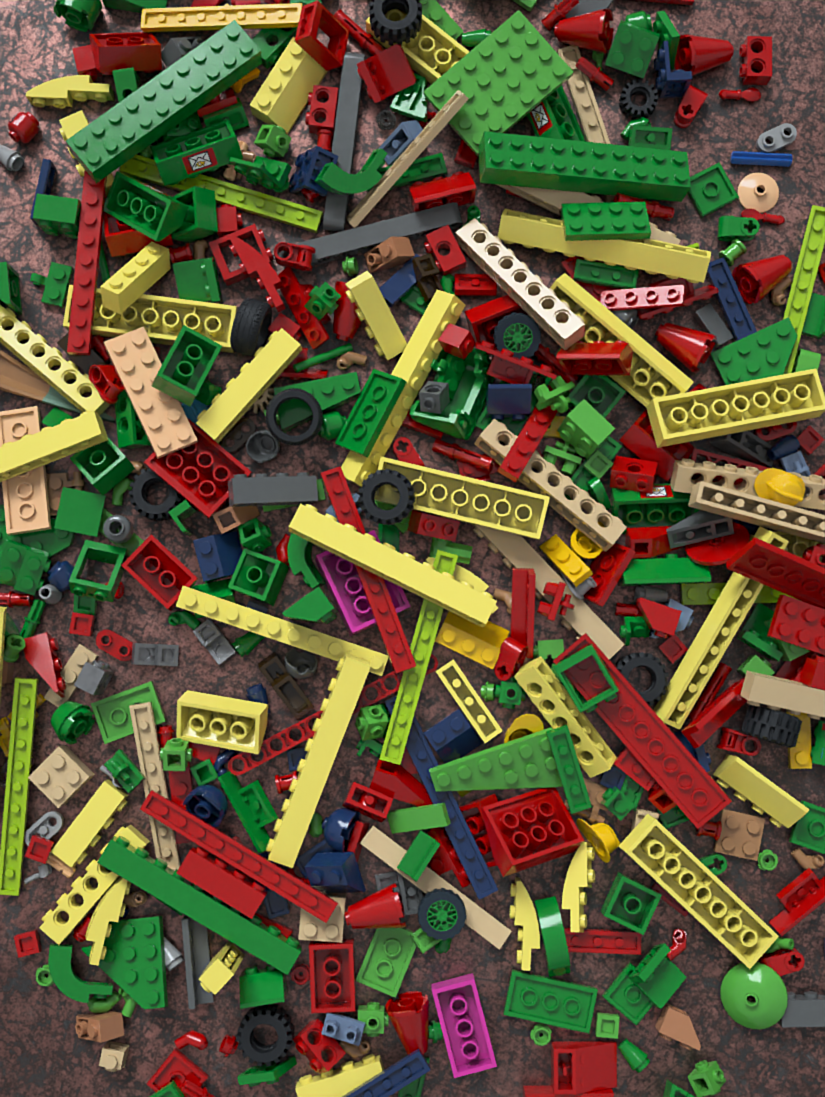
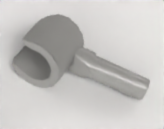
[100,765,124,789]
[23,863,52,885]

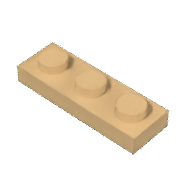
[44,644,99,707]

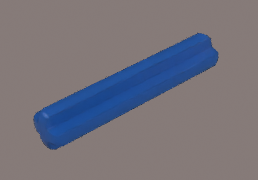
[730,151,793,167]

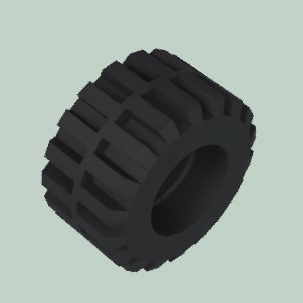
[369,0,422,46]
[129,469,186,521]
[358,469,415,525]
[616,652,669,706]
[741,705,802,748]
[237,1004,294,1066]

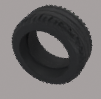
[230,298,272,357]
[266,388,323,446]

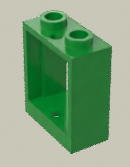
[69,540,128,602]
[553,644,619,713]

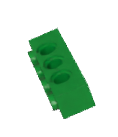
[252,0,322,69]
[113,365,151,450]

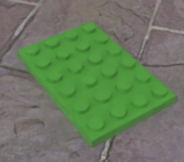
[423,10,574,157]

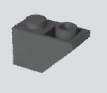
[161,36,204,68]

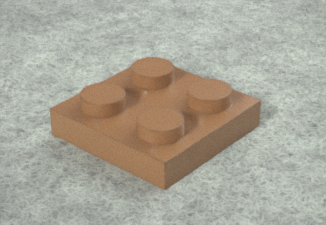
[713,809,765,861]

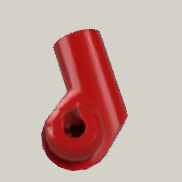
[276,533,290,566]

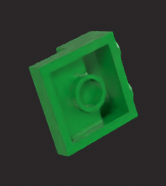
[0,539,51,596]

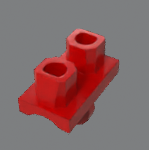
[537,582,575,622]

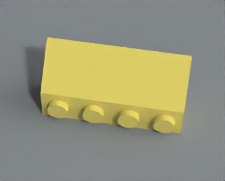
[250,37,328,135]
[176,690,268,754]
[713,754,810,828]

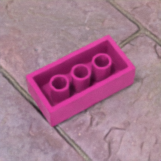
[431,973,497,1078]

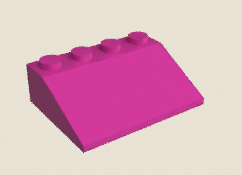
[315,530,411,637]

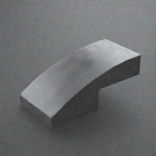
[193,618,238,667]
[131,643,179,666]

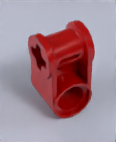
[674,85,708,128]
[274,242,316,271]
[89,364,125,404]
[393,437,425,467]
[494,637,529,681]
[716,727,761,756]
[759,948,805,977]

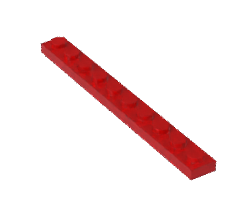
[67,170,107,356]
[320,466,416,675]
[140,790,338,923]

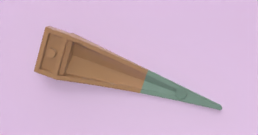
[0,350,115,423]

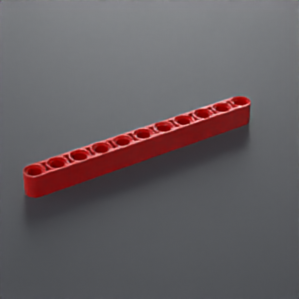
[228,654,438,775]

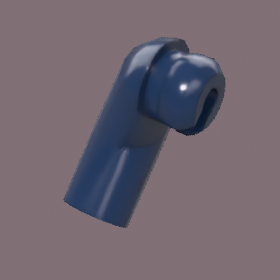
[214,749,237,776]

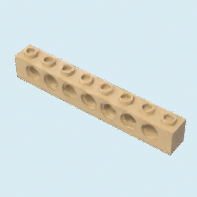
[455,218,585,350]
[474,419,627,552]
[670,459,825,510]

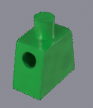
[113,67,141,102]

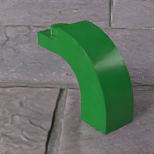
[314,148,388,195]
[288,512,326,589]
[534,896,571,977]
[48,943,113,1003]

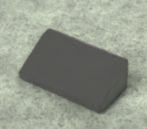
[693,304,734,349]

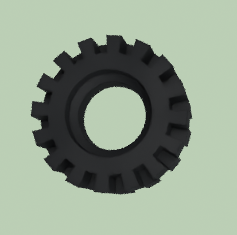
[619,79,659,120]

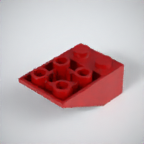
[551,1041,617,1094]

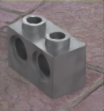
[74,660,114,695]

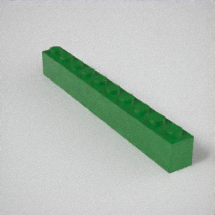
[97,836,302,975]

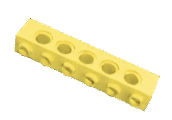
[514,656,617,778]
[39,825,150,945]

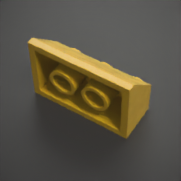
[435,611,510,669]

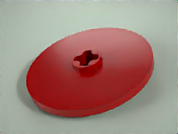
[685,522,750,566]

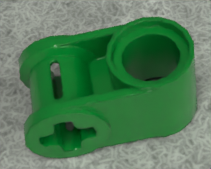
[717,216,760,242]

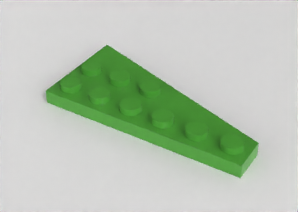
[429,727,562,792]

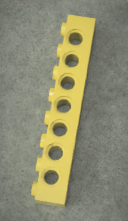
[0,302,111,416]

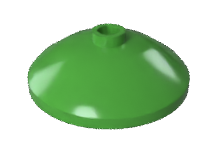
[721,962,788,1029]

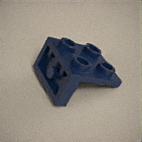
[654,41,692,98]
[289,146,339,197]

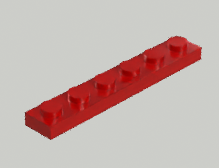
[497,379,570,482]

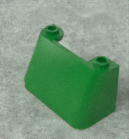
[409,348,495,440]

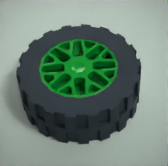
[493,312,541,359]
[418,888,466,940]

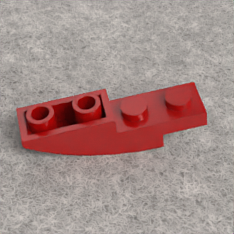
[229,236,286,312]

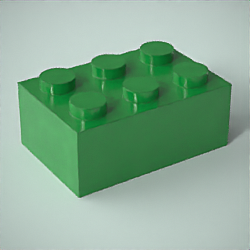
[152,325,222,407]

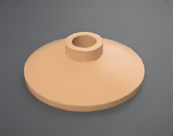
[737,173,779,213]

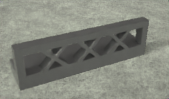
[181,915,215,1009]

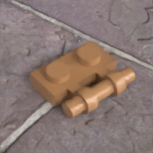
[46,471,85,517]
[564,777,609,824]

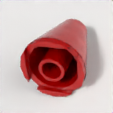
[554,9,614,53]
[674,34,734,76]
[732,255,792,304]
[333,281,362,341]
[655,322,717,374]
[344,883,406,929]
[385,991,429,1055]

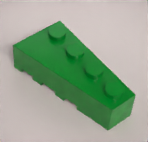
[273,372,361,433]

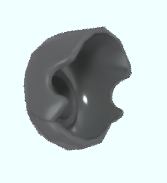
[246,430,280,463]
[284,648,318,679]

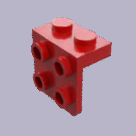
[357,44,416,104]

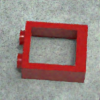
[294,0,349,71]
[209,224,274,286]

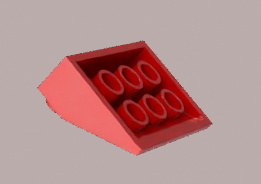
[144,418,252,519]
[481,787,584,877]

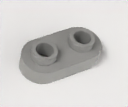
[756,123,797,153]
[24,811,64,846]

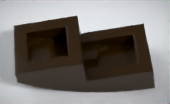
[412,253,444,302]

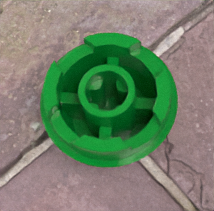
[51,701,95,745]

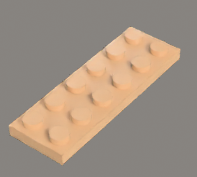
[104,327,198,459]
[0,406,51,536]

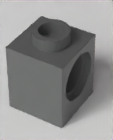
[419,381,450,414]

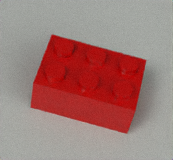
[309,939,356,1013]

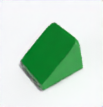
[42,407,73,427]
[190,758,219,786]

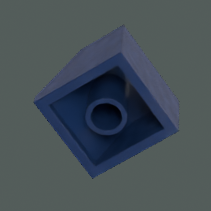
[486,384,532,421]
[193,531,243,583]
[423,708,483,764]
[305,852,366,893]

